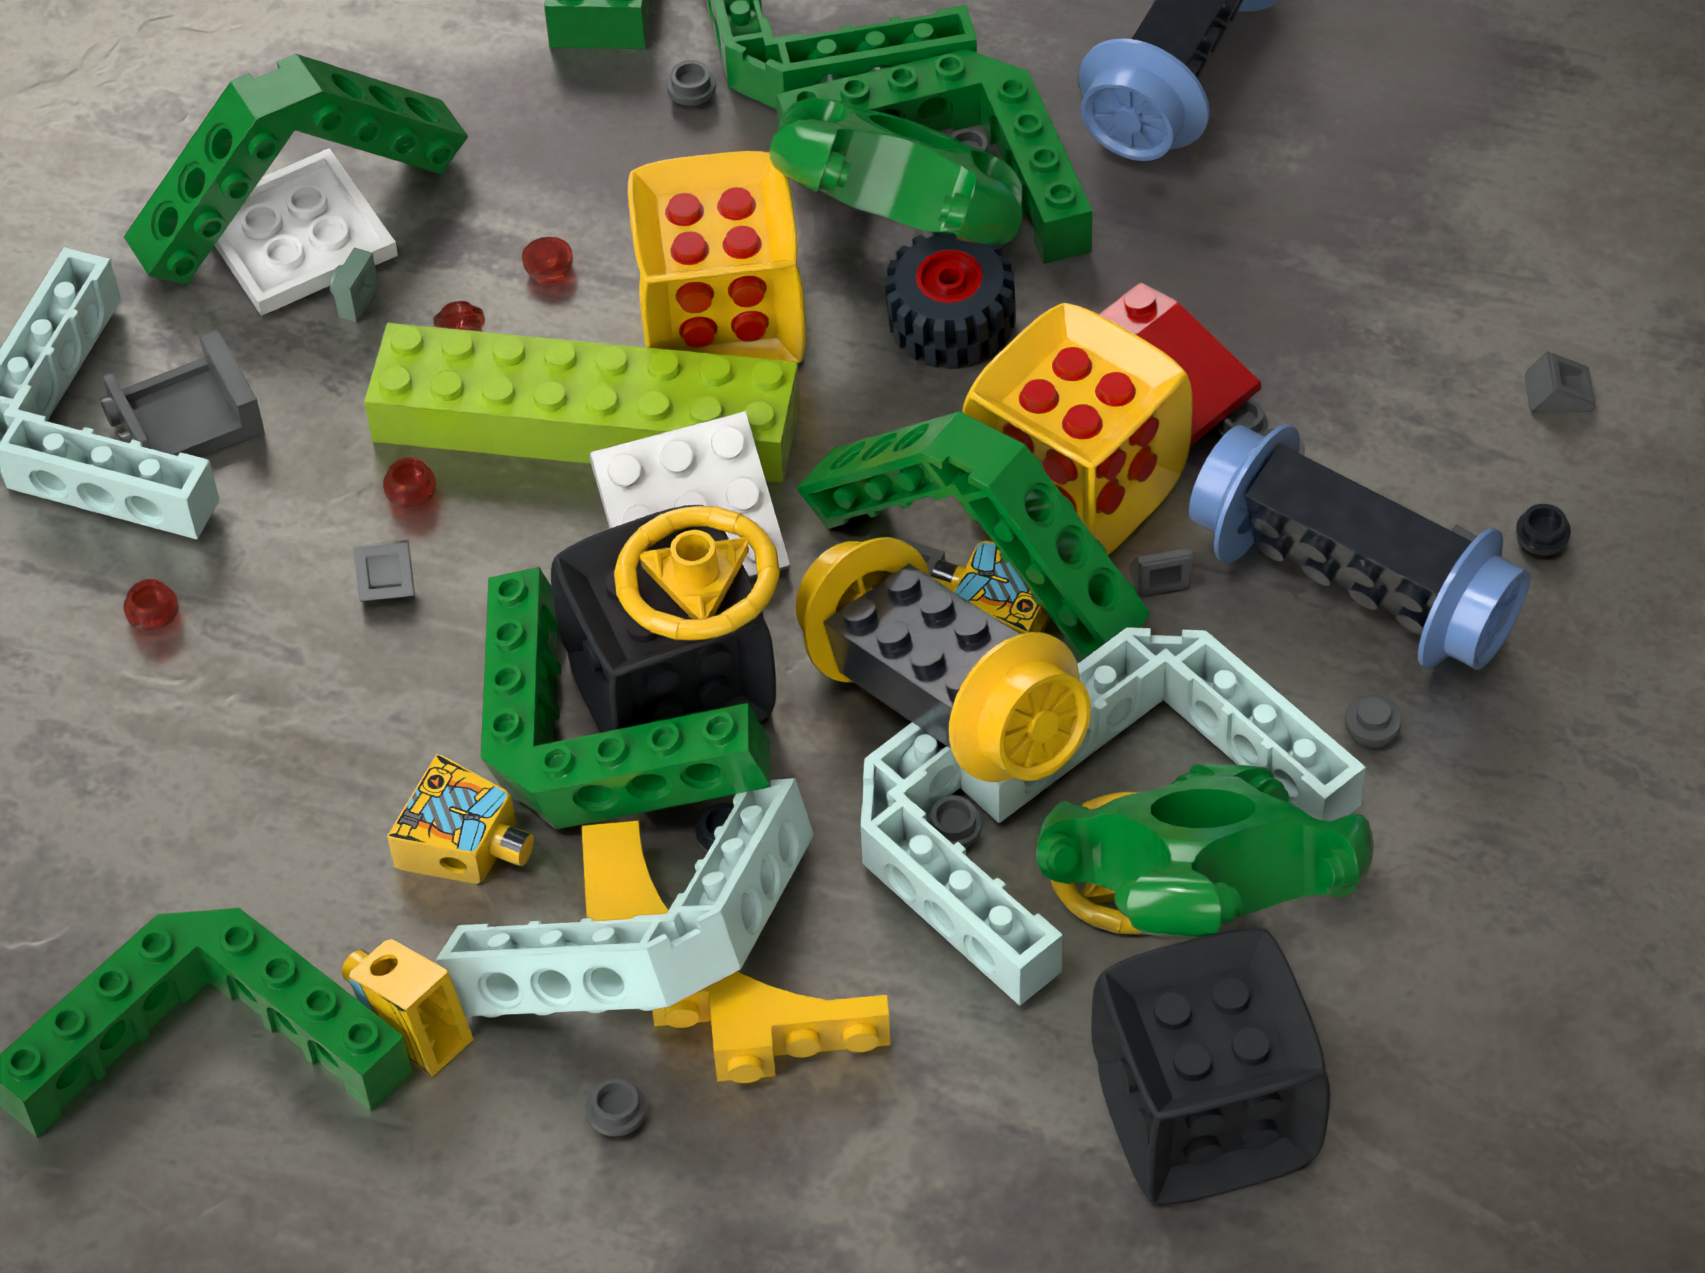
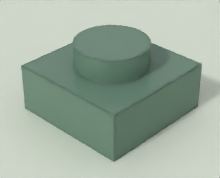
[330,247,379,322]

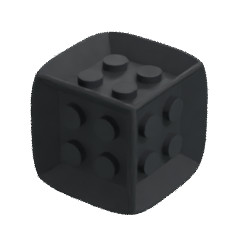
[551,505,777,733]
[1091,928,1330,1204]

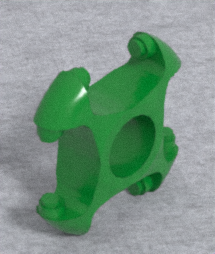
[770,98,1022,245]
[1036,764,1374,939]

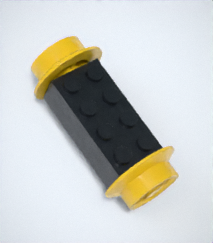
[796,537,1091,782]

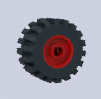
[885,232,1016,369]

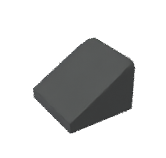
[1525,351,1596,413]
[1130,548,1192,596]

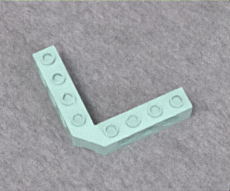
[0,247,220,539]
[961,628,1366,823]
[861,722,1063,1006]
[436,778,814,1018]

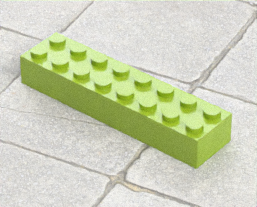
[364,323,800,483]

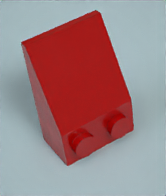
[1099,282,1261,446]

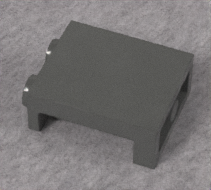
[100,329,265,458]

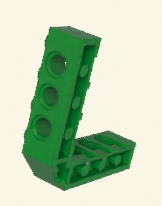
[706,0,977,110]
[776,49,1093,264]
[124,54,469,285]
[796,411,1151,662]
[480,567,771,829]
[0,908,412,1138]

